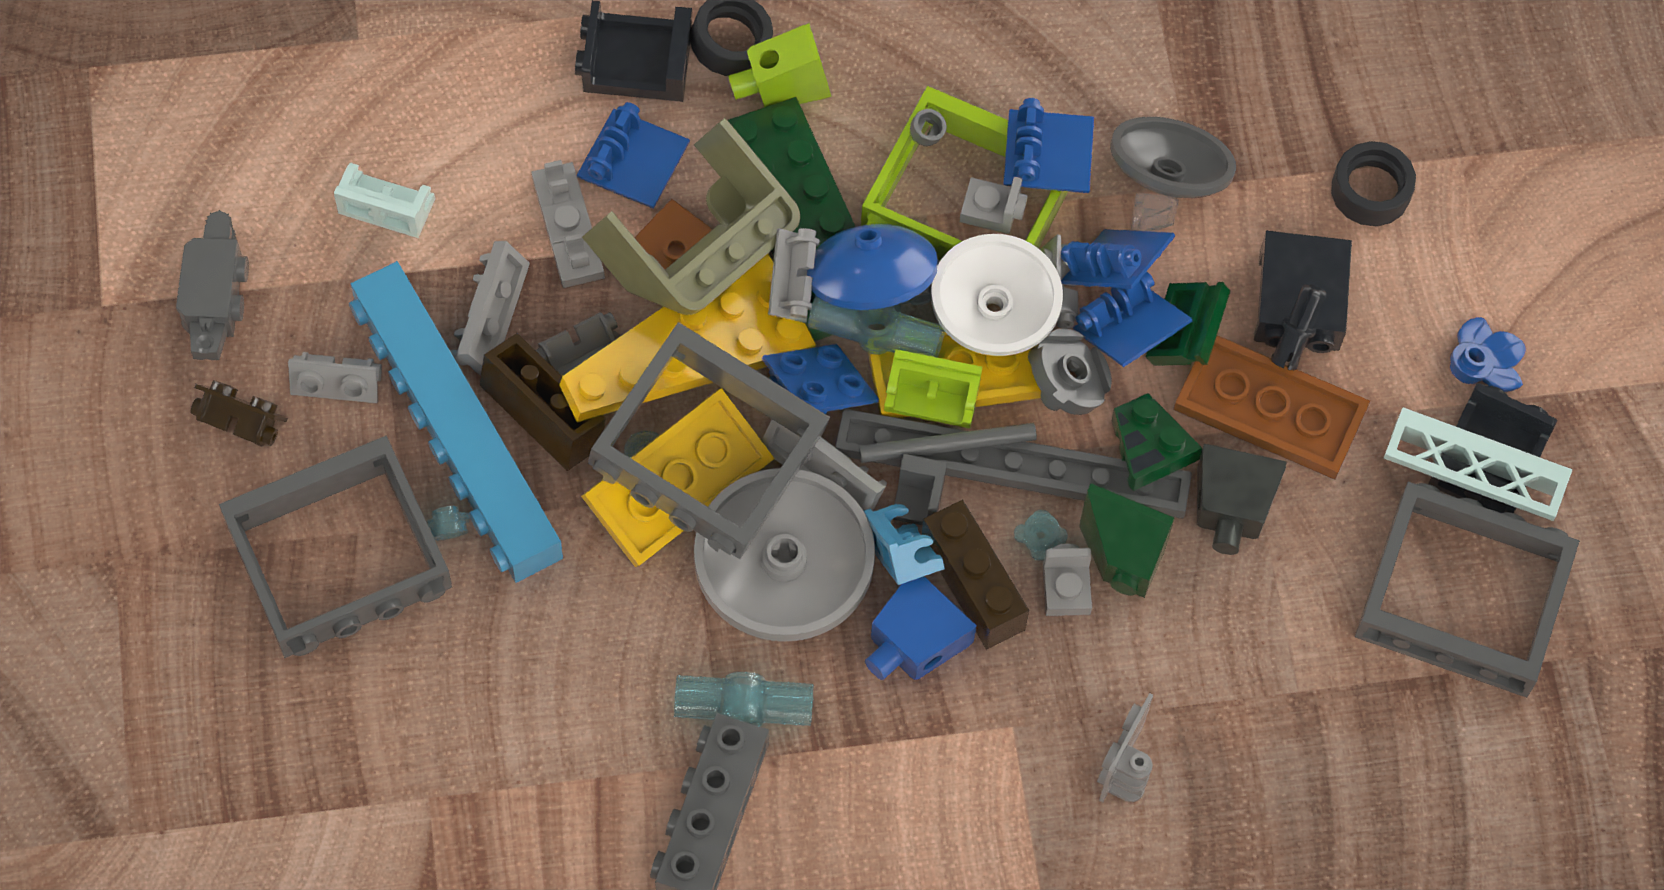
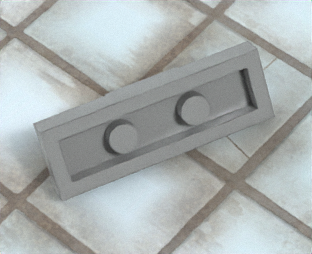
[531,160,605,288]
[450,241,530,376]
[762,420,887,511]

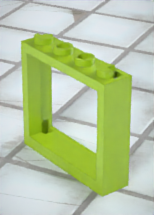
[861,86,1068,261]

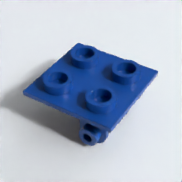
[1003,98,1094,193]
[577,102,690,209]
[1061,229,1175,289]
[1073,272,1192,367]
[762,344,879,414]

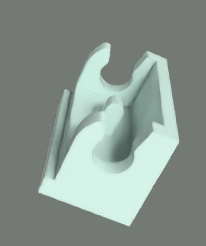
[334,163,435,238]

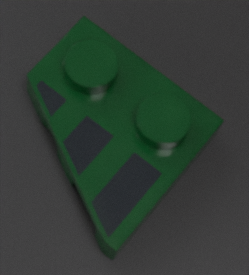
[1111,393,1202,491]

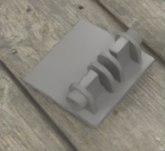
[1097,693,1153,802]

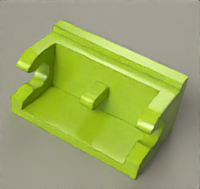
[884,349,982,429]

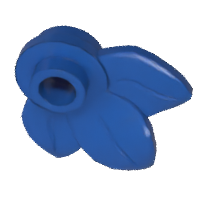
[1450,317,1526,392]

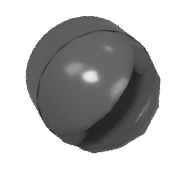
[910,109,947,147]

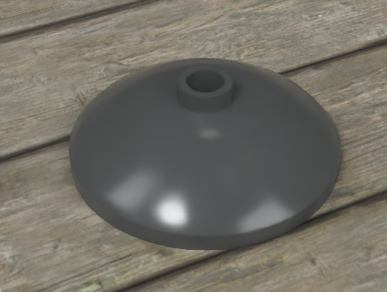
[1110,117,1236,198]

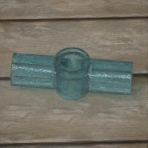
[808,296,945,358]
[674,672,814,726]

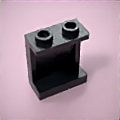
[575,0,693,102]
[1254,230,1352,353]
[1428,383,1557,513]

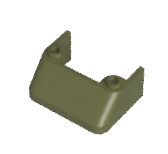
[582,118,800,315]

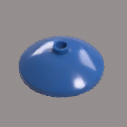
[807,224,938,310]

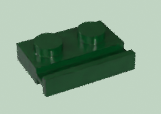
[1146,282,1231,366]

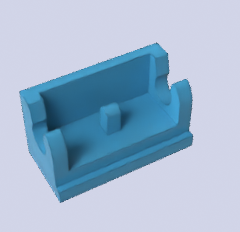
[864,504,945,585]

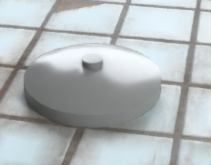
[694,468,875,642]

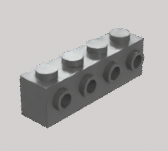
[650,713,769,890]

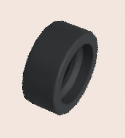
[689,0,773,76]
[1331,141,1416,227]

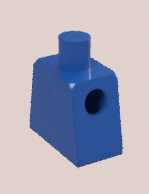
[865,576,977,680]

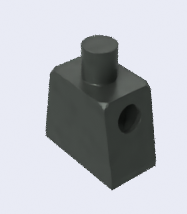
[1197,444,1287,555]

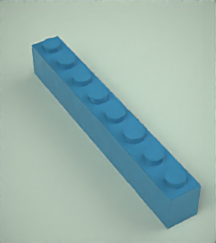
[349,261,563,583]

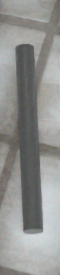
[859,423,1037,463]

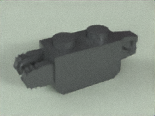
[176,210,249,360]

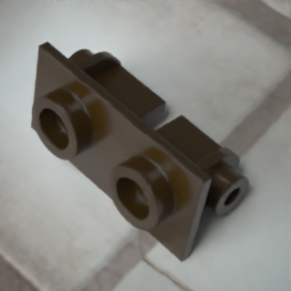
[190,380,288,447]

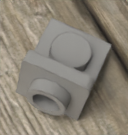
[959,176,1028,234]
[1043,544,1092,616]

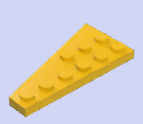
[559,253,816,422]

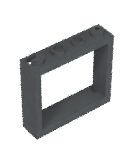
[588,322,830,559]
[219,436,452,658]
[1355,481,1580,698]

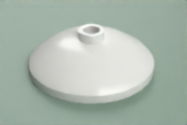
[931,234,1063,356]

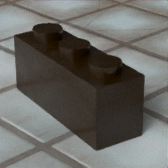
[480,333,606,471]
[922,499,1030,650]

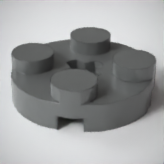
[1028,329,1112,415]

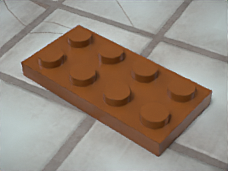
[1173,335,1370,480]

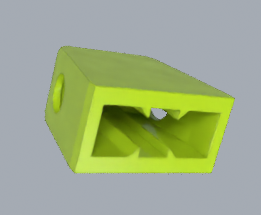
[728,23,832,107]

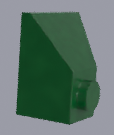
[1079,483,1175,598]

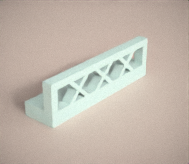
[1384,407,1573,521]

